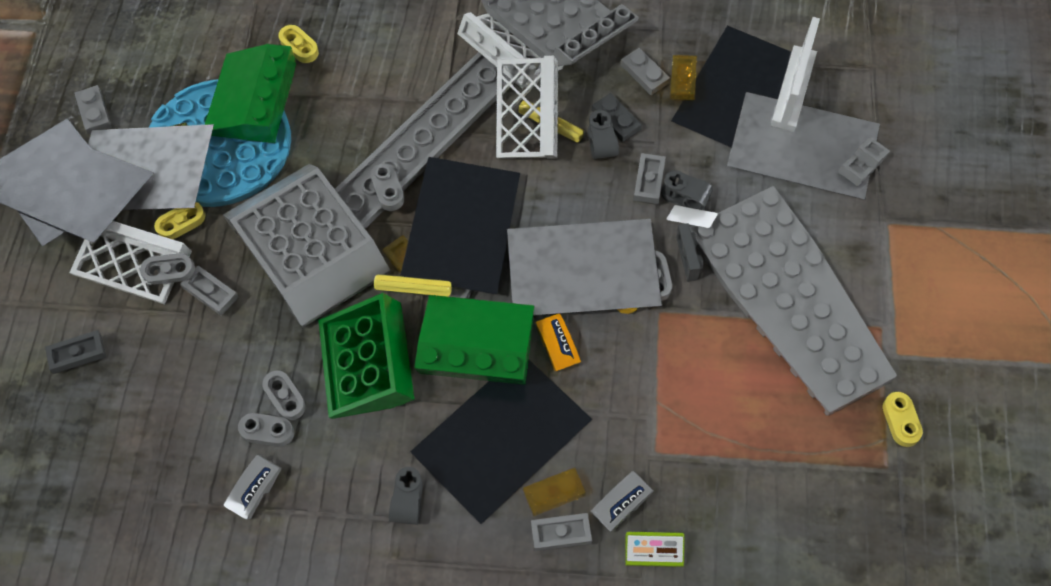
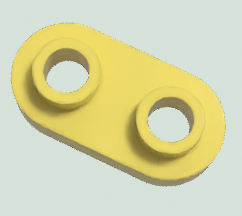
[279,25,319,63]
[154,202,205,240]
[883,392,923,447]

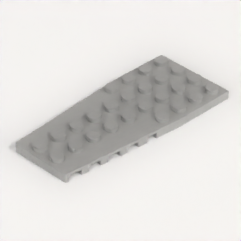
[690,186,897,416]

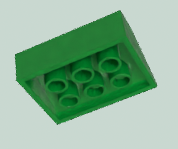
[205,44,297,143]
[318,293,415,419]
[415,295,535,385]

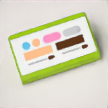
[625,532,684,567]

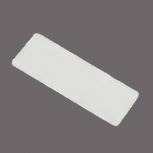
[667,205,718,228]

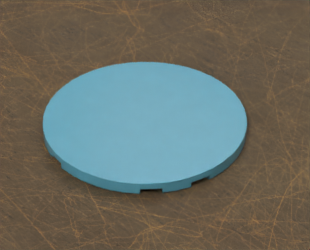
[149,79,291,207]

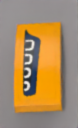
[535,313,581,371]

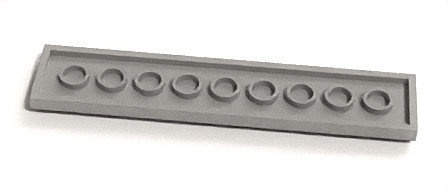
[335,52,511,229]

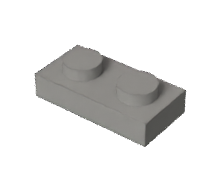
[621,48,670,95]
[74,85,112,135]
[633,153,666,204]
[181,265,239,316]
[531,513,592,551]

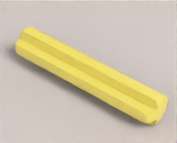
[518,100,584,142]
[374,274,452,297]

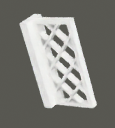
[457,12,563,89]
[770,17,820,132]
[496,55,558,159]
[69,221,192,305]

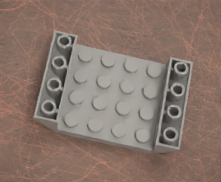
[481,0,639,66]
[223,164,391,328]

